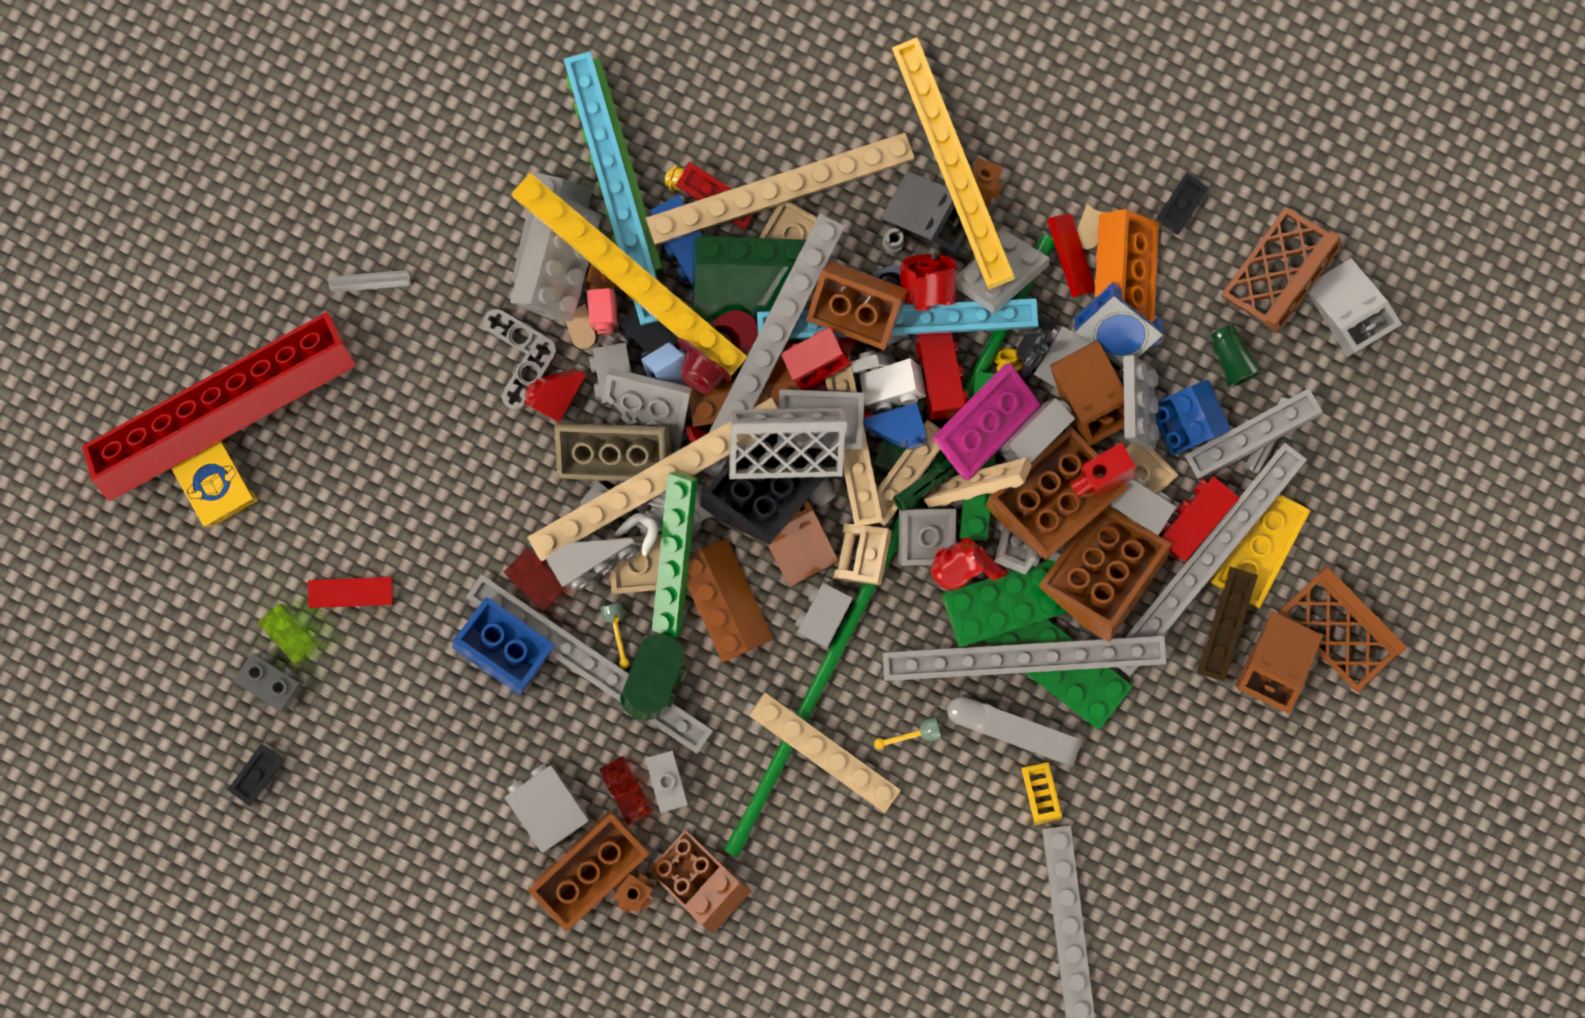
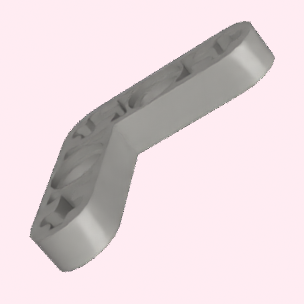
[484,309,557,411]

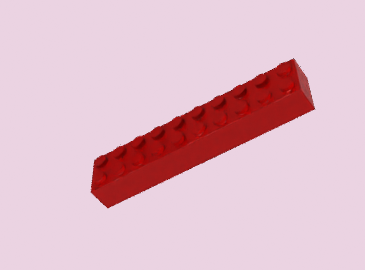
[82,311,356,502]

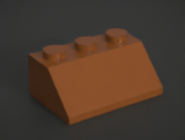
[806,261,908,350]

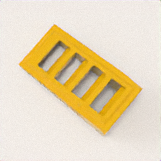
[1021,762,1062,825]

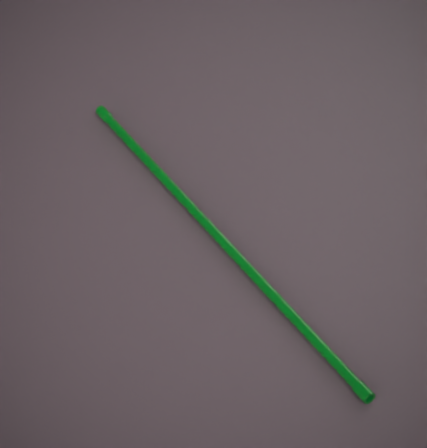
[724,234,1055,857]

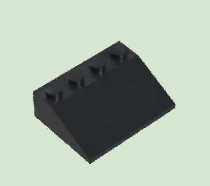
[701,433,836,545]

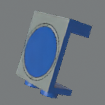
[1075,282,1163,370]

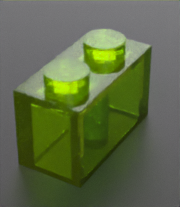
[257,604,322,664]

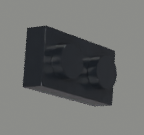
[1155,173,1209,235]
[227,744,286,806]

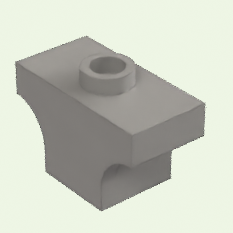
[645,750,688,813]

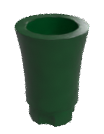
[1209,324,1263,388]

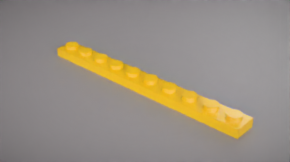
[892,37,1015,290]
[511,173,747,376]

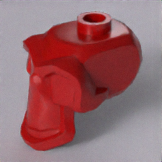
[931,537,1007,591]

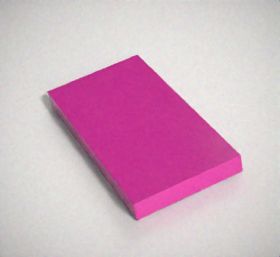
[932,363,1041,480]

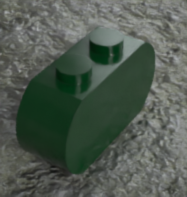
[620,634,686,721]

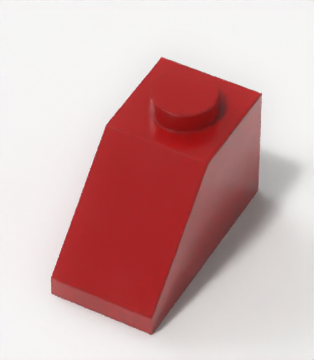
[523,368,586,422]

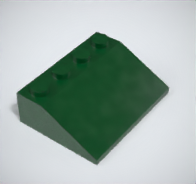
[692,236,806,326]

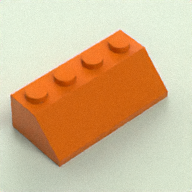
[1095,209,1159,323]

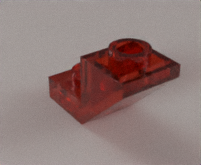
[599,755,653,826]

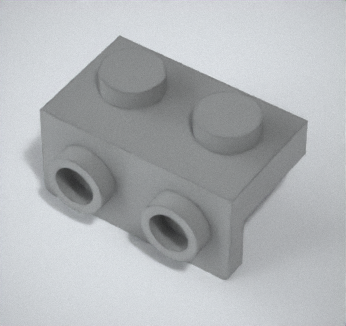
[995,526,1041,574]

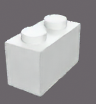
[860,358,926,414]

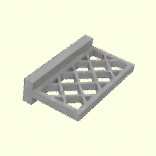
[729,408,847,479]

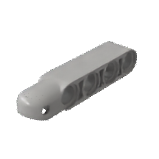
[947,696,1083,767]

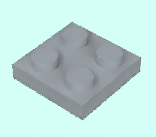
[898,508,956,566]

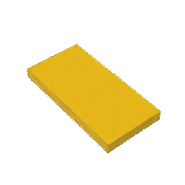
[1209,494,1311,609]

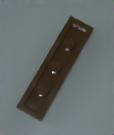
[1196,566,1258,681]

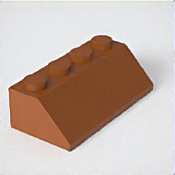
[687,539,773,663]
[528,809,650,932]

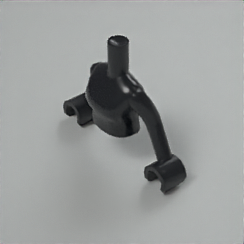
[1016,310,1055,380]

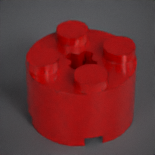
[900,254,956,311]

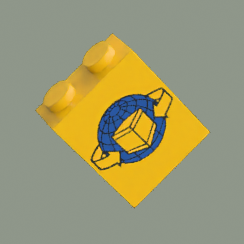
[171,441,258,528]

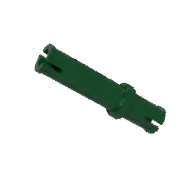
[893,458,957,511]

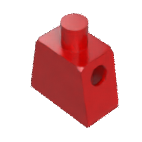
[1069,442,1136,498]

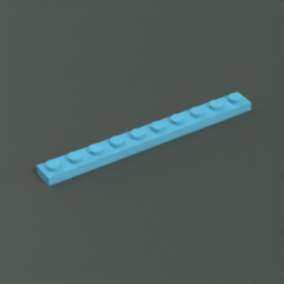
[564,52,658,326]
[757,299,1038,340]

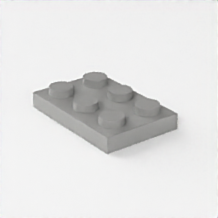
[956,231,1049,314]
[1123,355,1159,450]
[777,389,865,450]

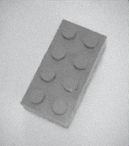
[510,196,602,321]

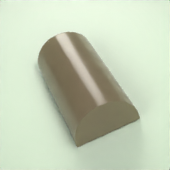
[554,423,672,481]

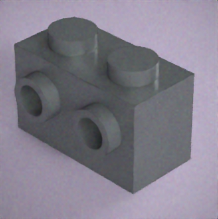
[233,651,304,712]

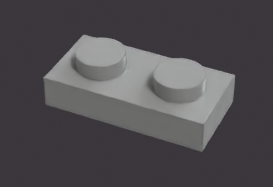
[851,351,895,374]

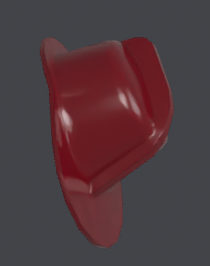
[710,310,758,354]
[677,338,731,395]

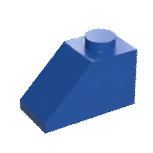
[863,403,929,450]

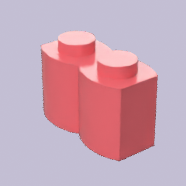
[587,288,619,335]

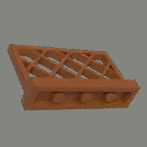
[1221,207,1342,334]
[1278,565,1408,692]

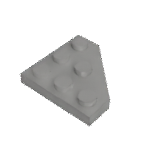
[604,368,692,454]

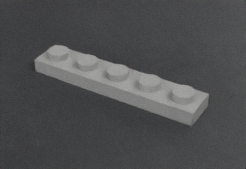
[1185,388,1323,481]

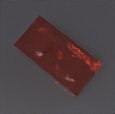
[504,548,569,612]

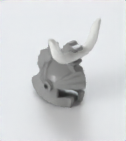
[615,489,714,556]

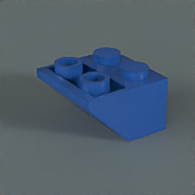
[1155,379,1231,456]

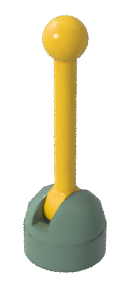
[600,602,630,669]
[874,717,942,750]

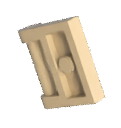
[833,524,892,585]

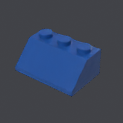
[452,596,555,696]

